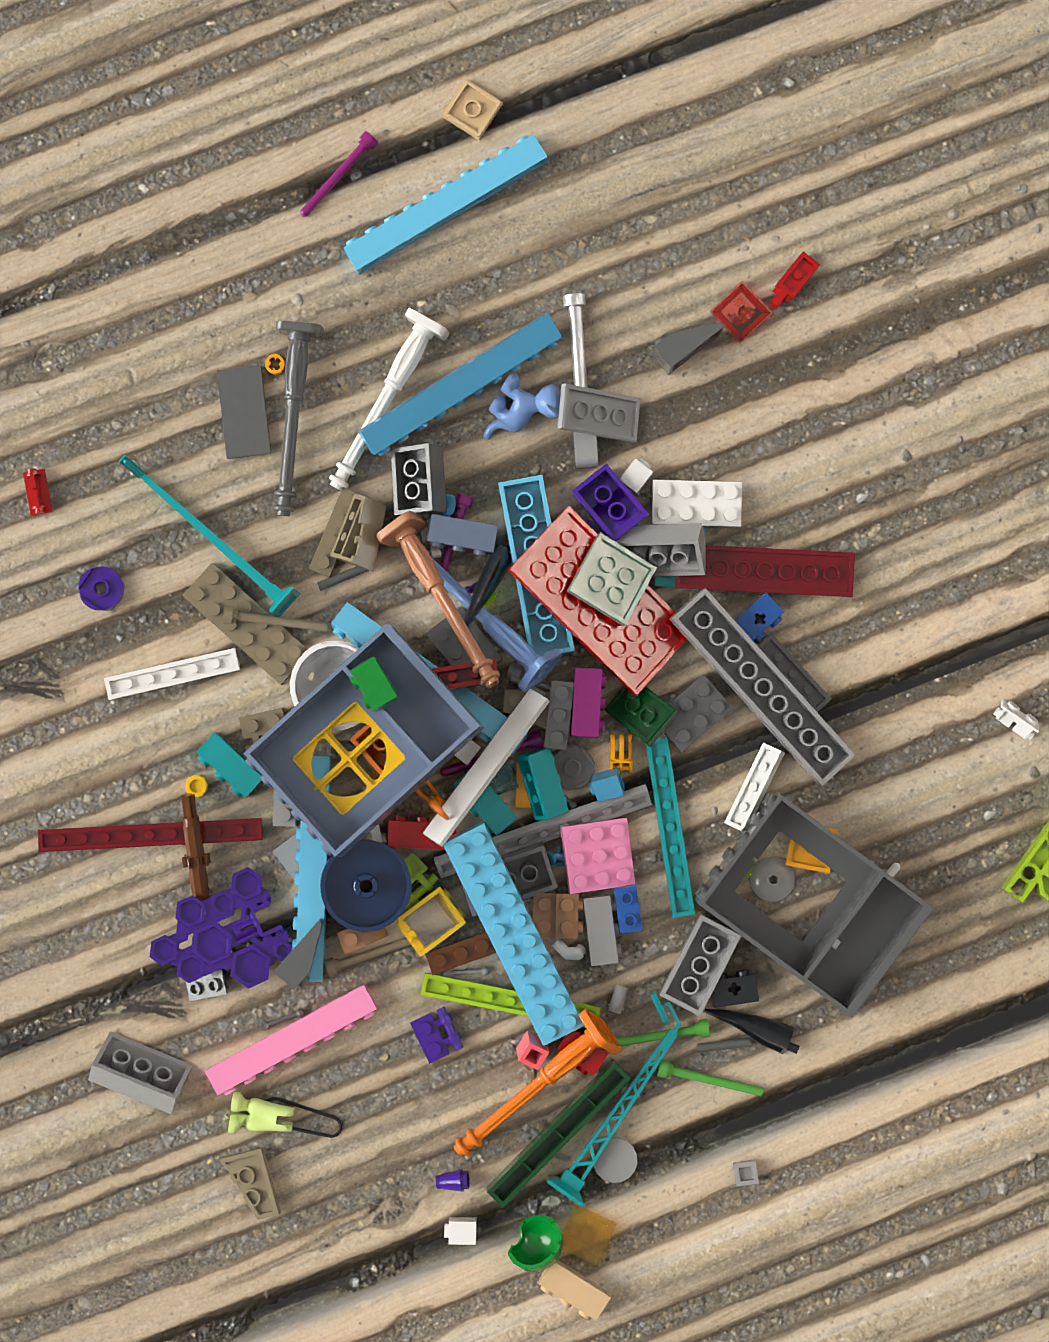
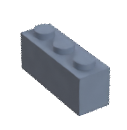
[425,514,498,556]

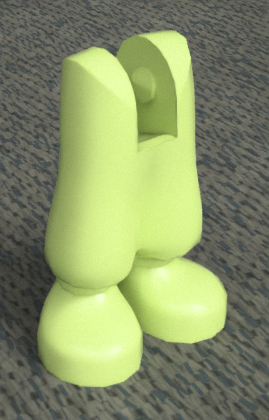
[228,1091,295,1134]

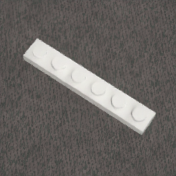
[104,648,240,700]

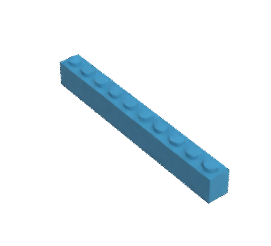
[358,314,562,456]

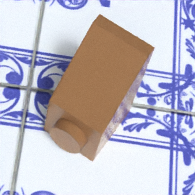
[337,927,388,954]

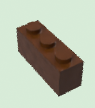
[425,931,497,975]

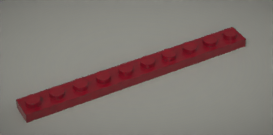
[38,818,263,852]

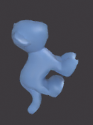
[483,372,561,440]

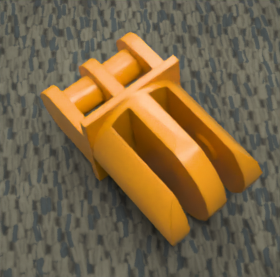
[610,734,633,773]

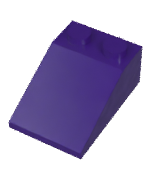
[572,463,649,542]

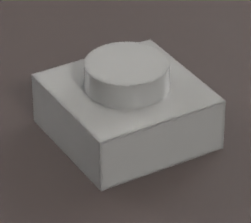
[733,1160,759,1187]

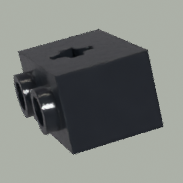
[711,970,759,1008]

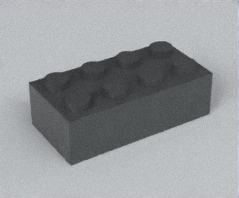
[459,842,558,917]

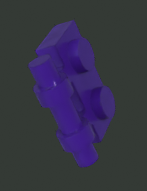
[410,1006,464,1064]

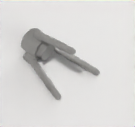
[507,662,551,696]

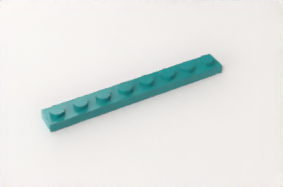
[646,737,695,918]

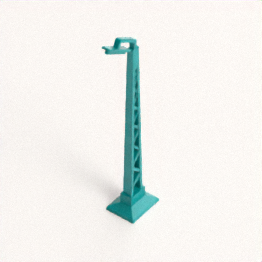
[119,455,301,617]
[546,991,681,1207]

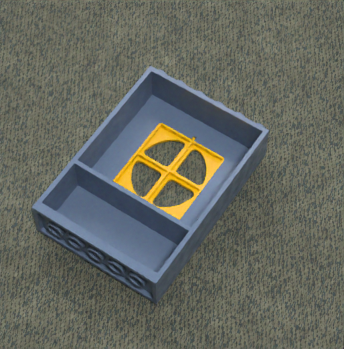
[243,623,484,857]

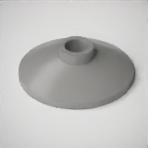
[750,857,795,902]

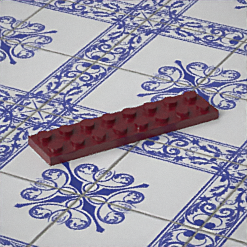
[674,545,855,598]

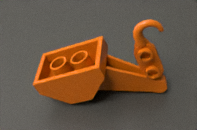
[350,724,449,820]

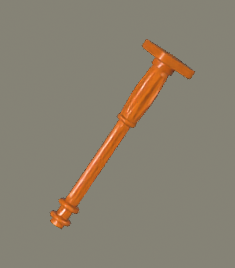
[454,1008,622,1157]

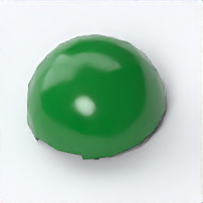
[508,1215,563,1272]

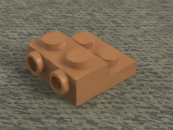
[533,893,583,939]

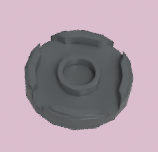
[554,746,595,790]

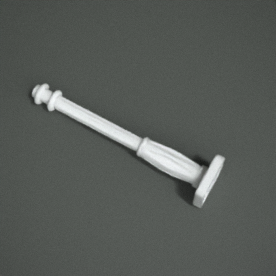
[329,308,450,491]

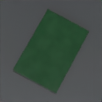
[604,686,679,747]

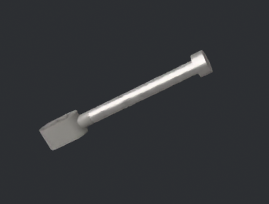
[563,293,598,468]

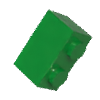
[350,656,400,712]

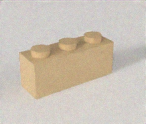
[539,1259,611,1321]

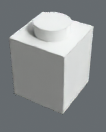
[620,458,653,496]
[444,1217,477,1245]

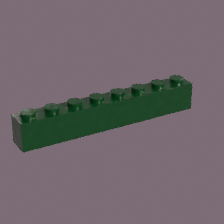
[487,1059,631,1208]

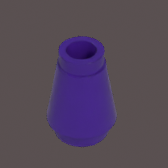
[436,1169,470,1192]

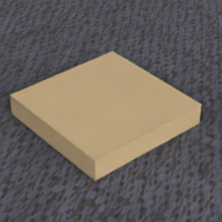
[442,79,503,140]

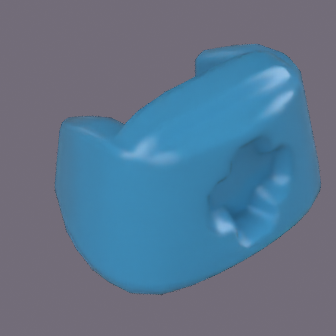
[439,494,457,517]
[547,846,565,867]

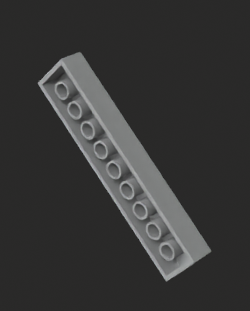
[669,588,856,786]

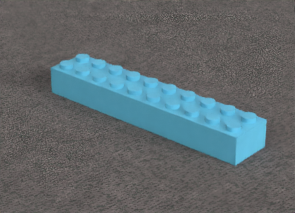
[443,820,584,1046]

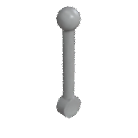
[443,966,490,977]

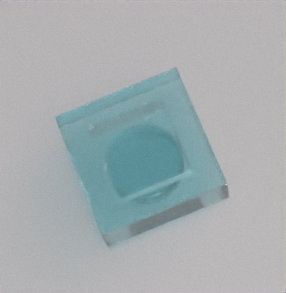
[492,765,519,795]

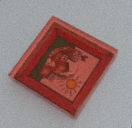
[710,281,773,344]

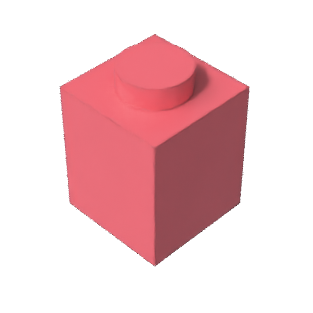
[516,1031,549,1070]

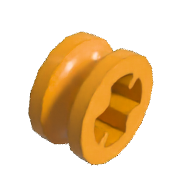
[265,354,285,375]

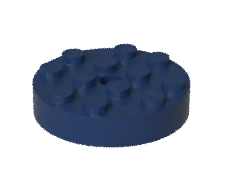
[320,840,411,932]

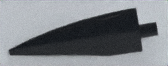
[464,545,511,627]
[704,1009,800,1054]

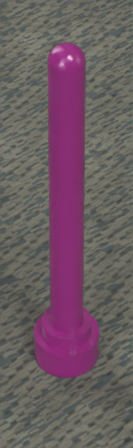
[300,131,378,217]
[431,493,474,597]
[440,731,544,777]

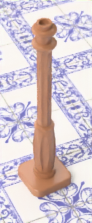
[376,511,500,688]

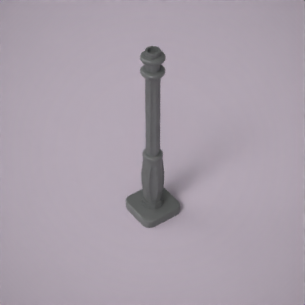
[273,321,324,516]

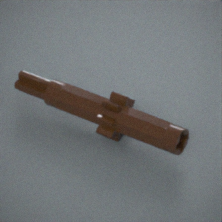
[181,793,211,901]

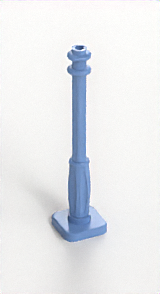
[404,540,563,692]

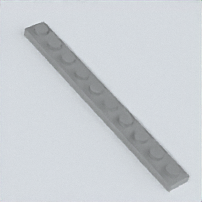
[434,784,652,878]

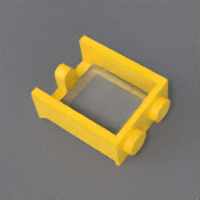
[394,887,466,957]

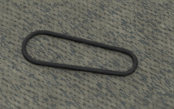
[265,1097,342,1138]

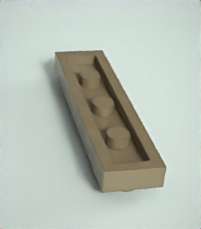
[309,487,364,578]

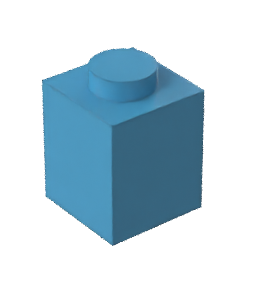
[589,767,625,802]

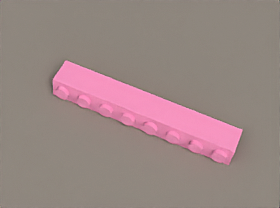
[205,983,378,1096]

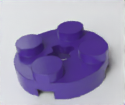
[78,566,125,611]

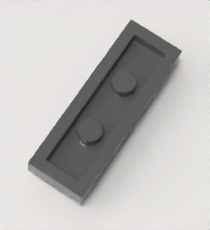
[544,680,574,750]

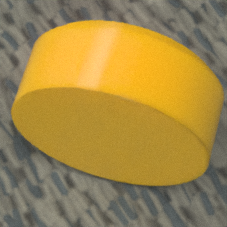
[185,775,209,797]

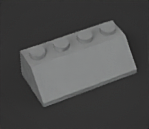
[616,523,706,576]
[659,914,741,1016]
[88,1031,193,1114]

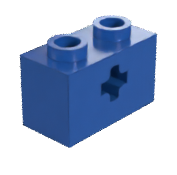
[735,593,784,643]
[613,885,642,933]

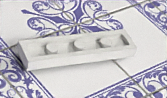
[724,743,785,831]

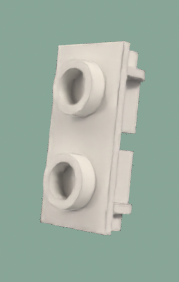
[993,699,1040,740]

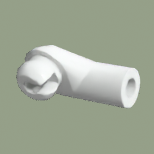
[552,939,586,960]

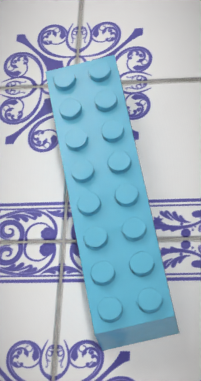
[498,475,575,655]

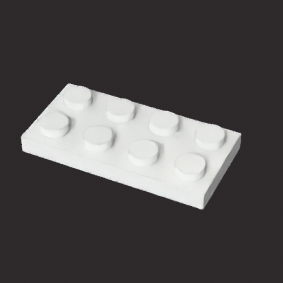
[651,480,742,527]

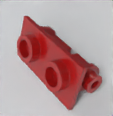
[23,468,53,516]

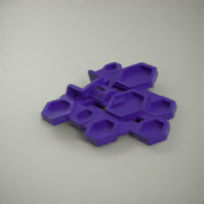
[149,867,292,989]

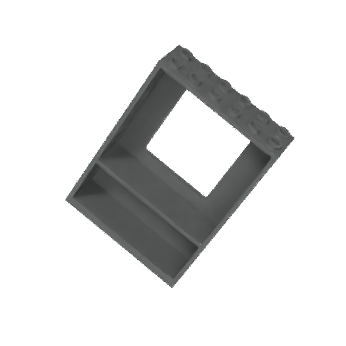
[695,791,934,1018]

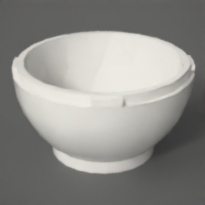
[290,641,360,731]

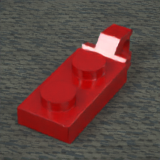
[769,251,820,310]

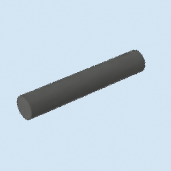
[317,567,369,591]
[697,1038,750,1053]

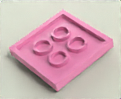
[560,818,635,894]

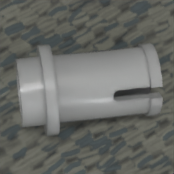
[607,984,629,1014]

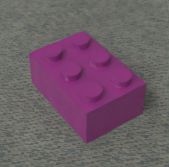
[571,668,606,738]

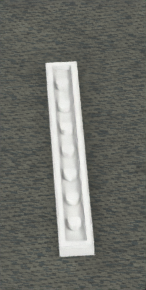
[423,689,549,847]

